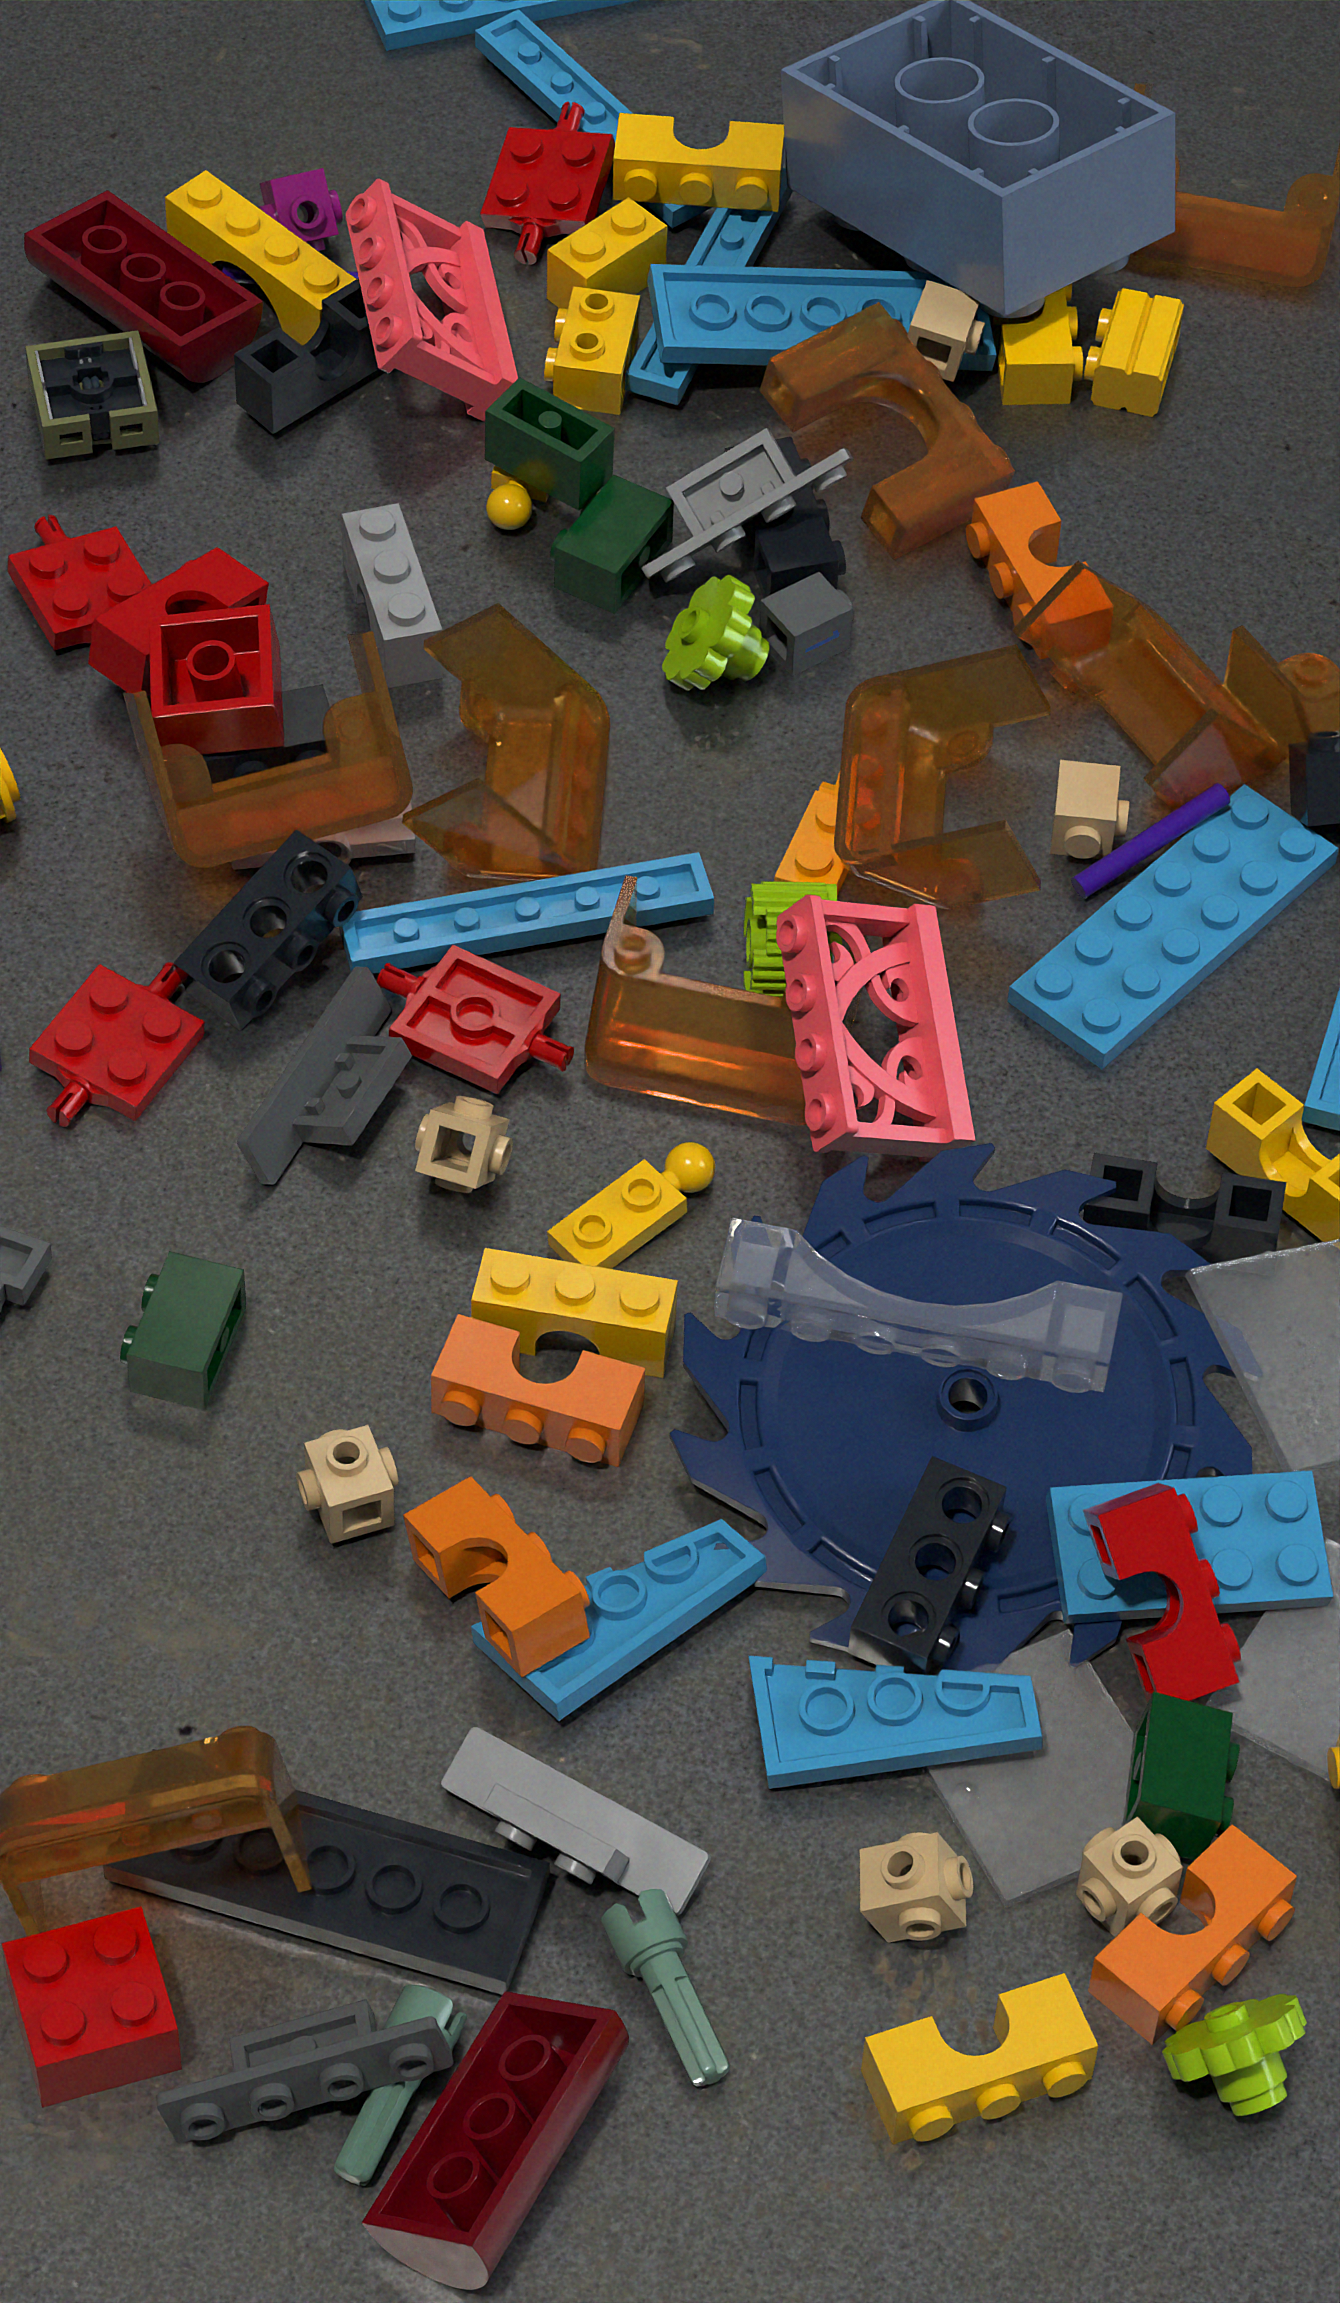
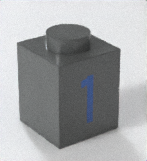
[759,572,854,677]

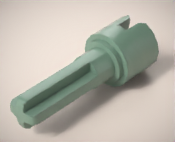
[601,1889,730,2087]
[334,1985,467,2186]

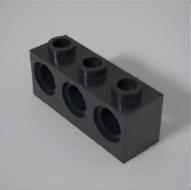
[173,829,363,1031]
[848,1456,1012,1675]

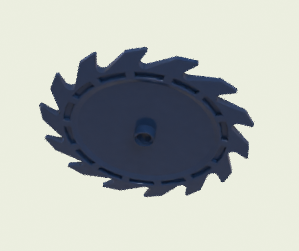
[669,1143,1261,1676]

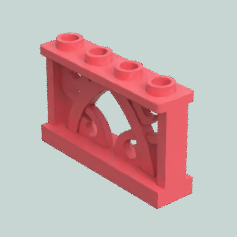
[345,178,518,422]
[776,895,976,1162]

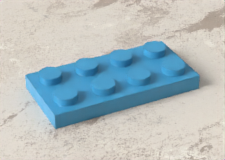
[1045,1470,1333,1624]

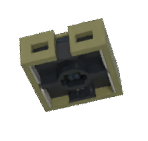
[25,330,160,459]

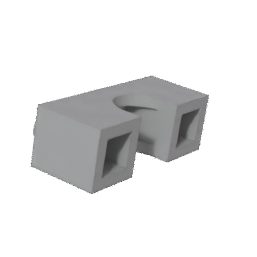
[342,503,443,689]

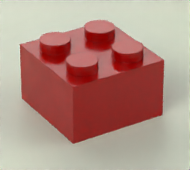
[148,604,284,759]
[1,1906,182,2108]

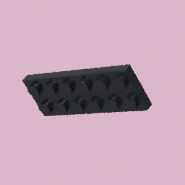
[103,1749,550,1995]

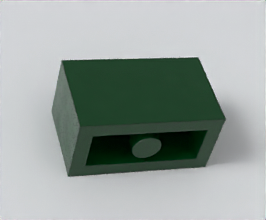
[485,377,615,511]
[550,474,674,614]
[120,1251,246,1410]
[1122,1692,1240,1860]

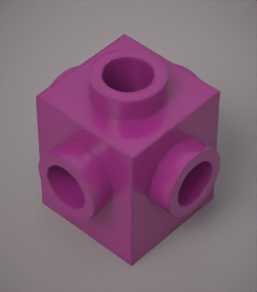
[258,168,343,251]

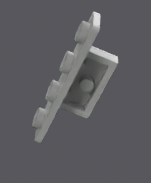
[641,428,854,583]
[441,1727,711,1916]

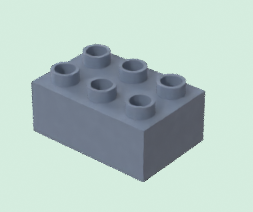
[781,0,1175,318]

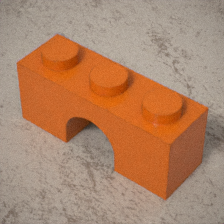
[966,481,1110,660]
[431,1314,645,1468]
[403,1476,590,1677]
[1088,1824,1297,2045]

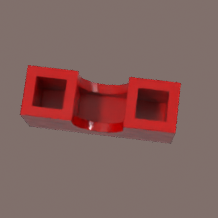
[88,547,269,701]
[1083,1483,1241,1703]

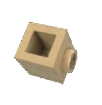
[900,280,985,382]
[1050,760,1129,859]

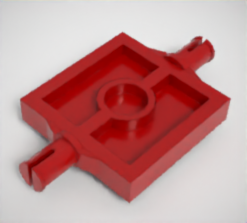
[480,102,615,265]
[8,515,151,650]
[377,945,574,1094]
[29,962,205,1127]

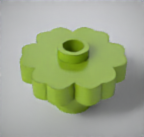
[662,575,770,691]
[1162,1993,1307,2116]

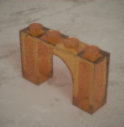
[759,302,1015,560]

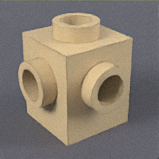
[415,1096,513,1193]
[296,1425,398,1544]
[1076,1817,1183,1938]
[860,1832,973,1943]

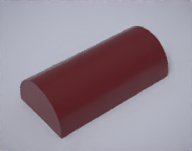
[24,190,263,383]
[362,1991,629,2290]

